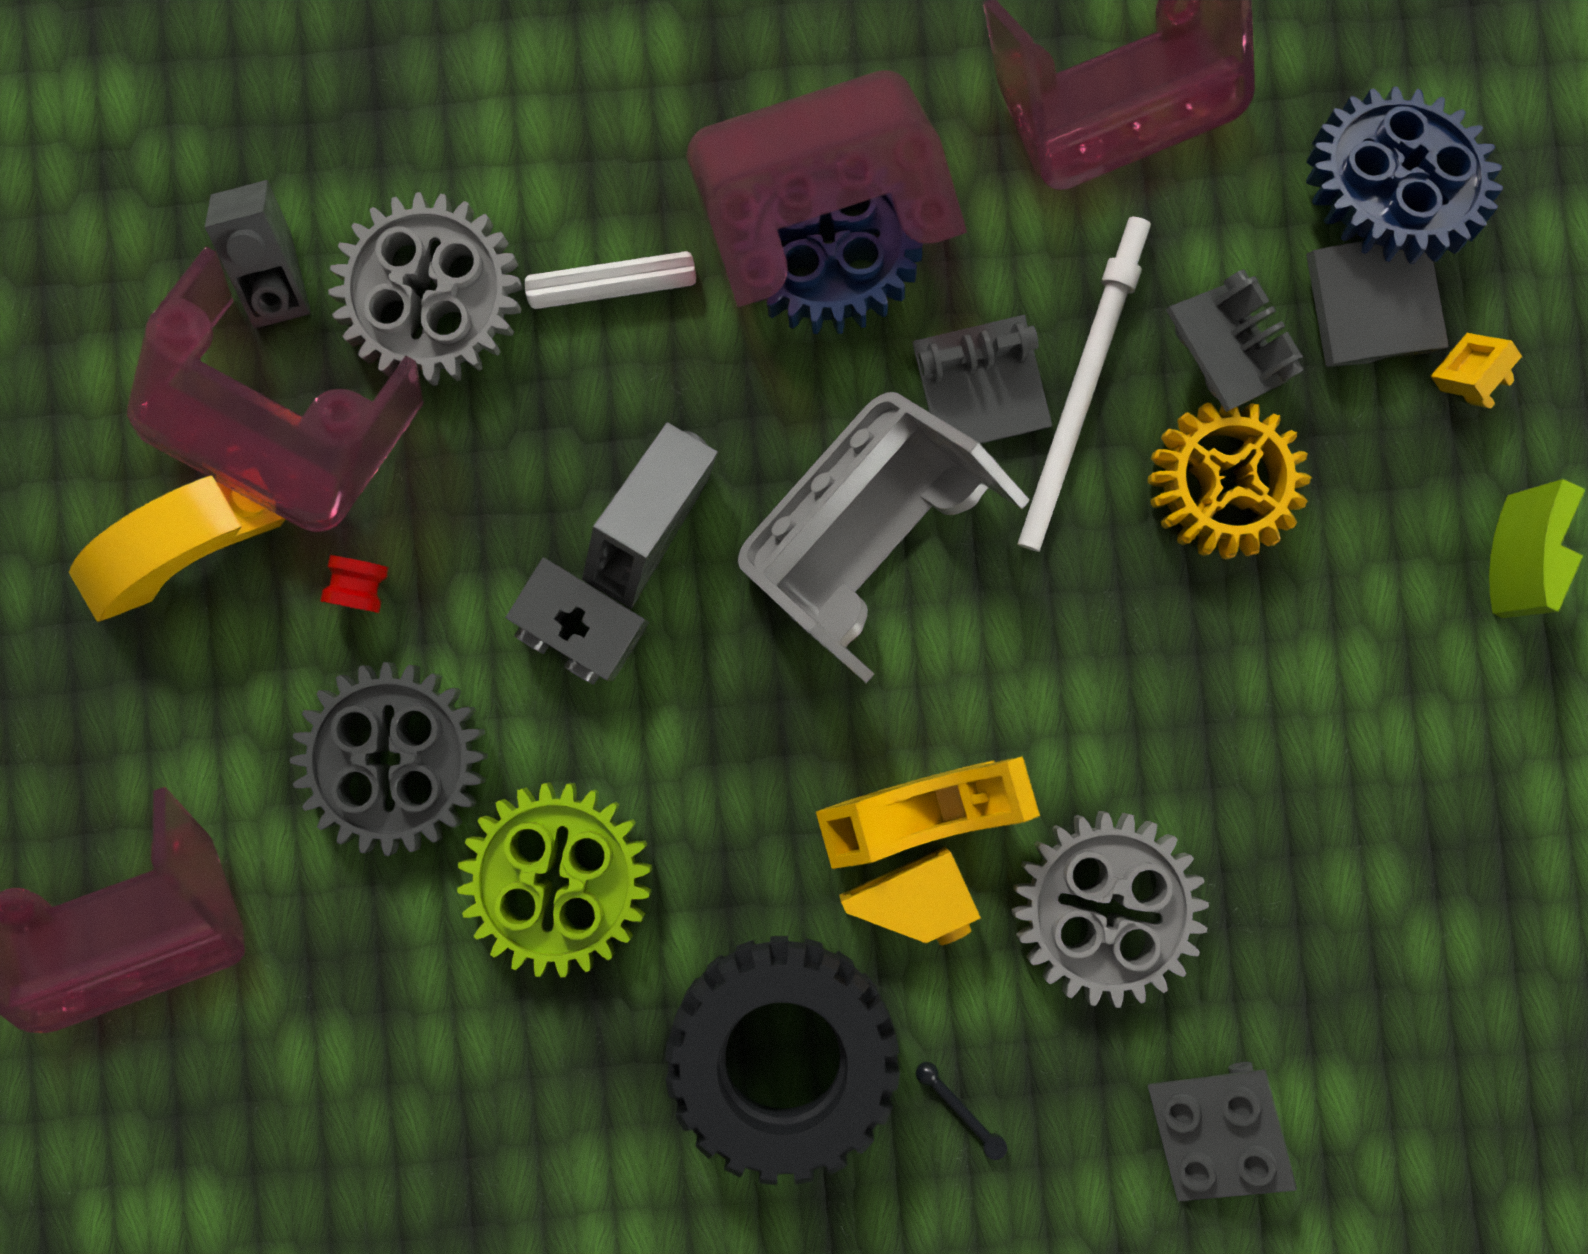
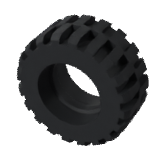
[665,936,900,1185]

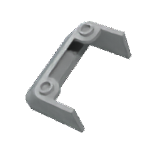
[738,392,1030,683]

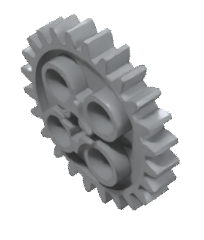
[328,192,523,385]
[1012,811,1209,1008]

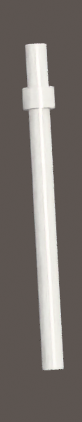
[1017,217,1151,552]

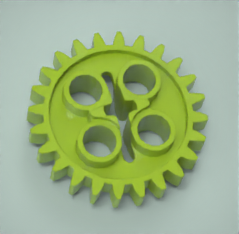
[457,782,652,978]

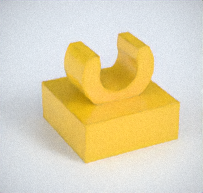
[1431,333,1522,409]

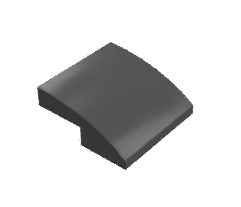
[1306,241,1449,367]

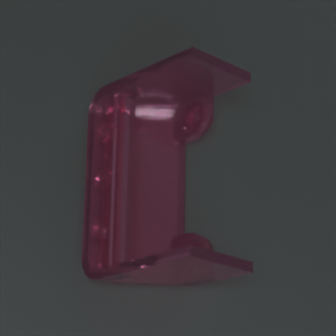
[983,0,1255,190]
[127,246,423,532]
[0,787,245,1033]

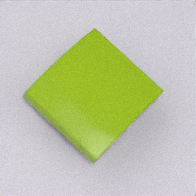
[1489,479,1586,618]

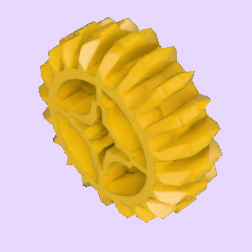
[1147,402,1312,559]

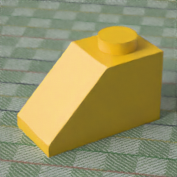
[839,847,981,945]

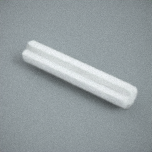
[525,251,696,309]

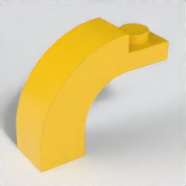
[69,467,287,623]
[816,756,1040,869]

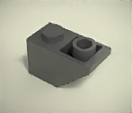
[205,180,310,329]

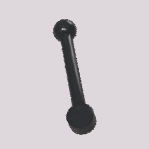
[915,1062,1007,1160]

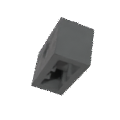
[505,557,650,685]

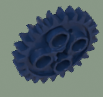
[1306,86,1503,264]
[733,151,923,334]

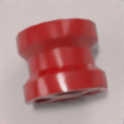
[320,555,389,613]

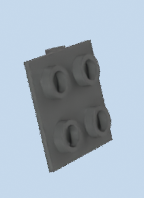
[1165,269,1304,412]
[912,315,1052,444]
[1148,1062,1297,1201]

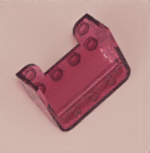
[687,70,967,308]

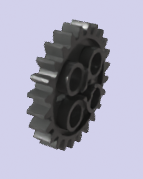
[290,662,488,856]

